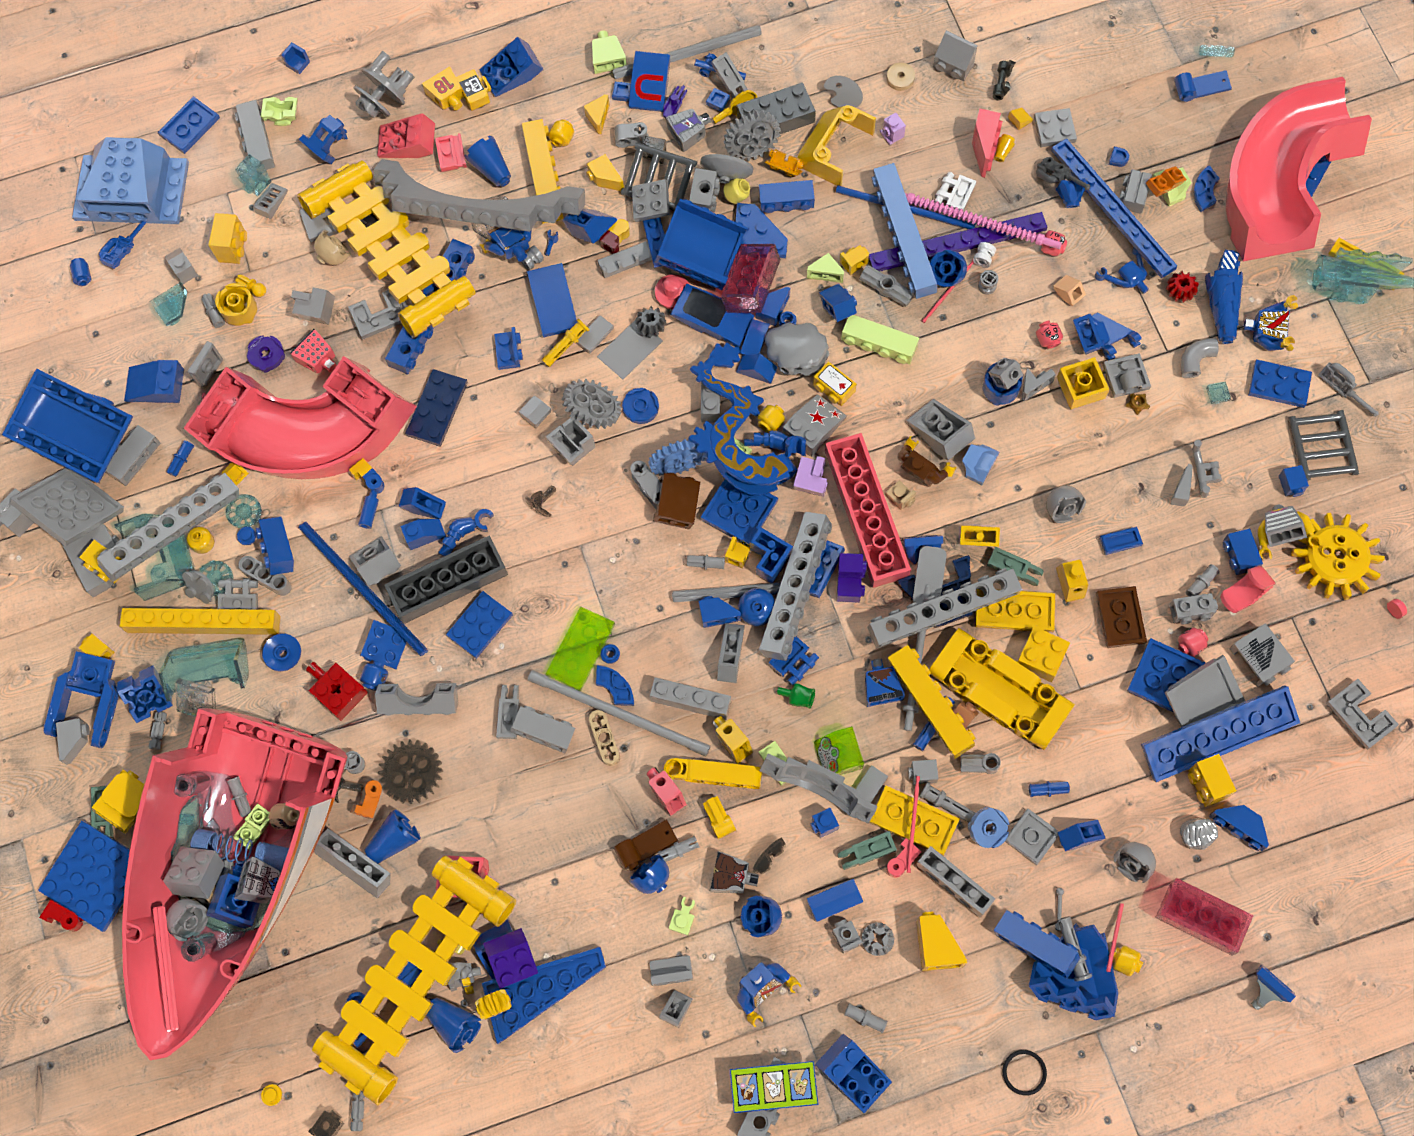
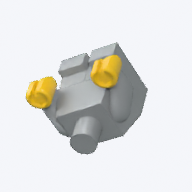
[448,962,482,994]

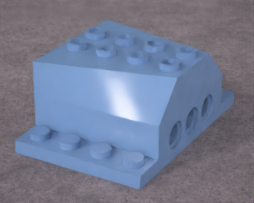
[72,137,189,224]

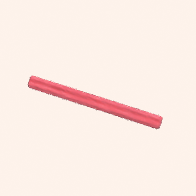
[153,906,179,1032]

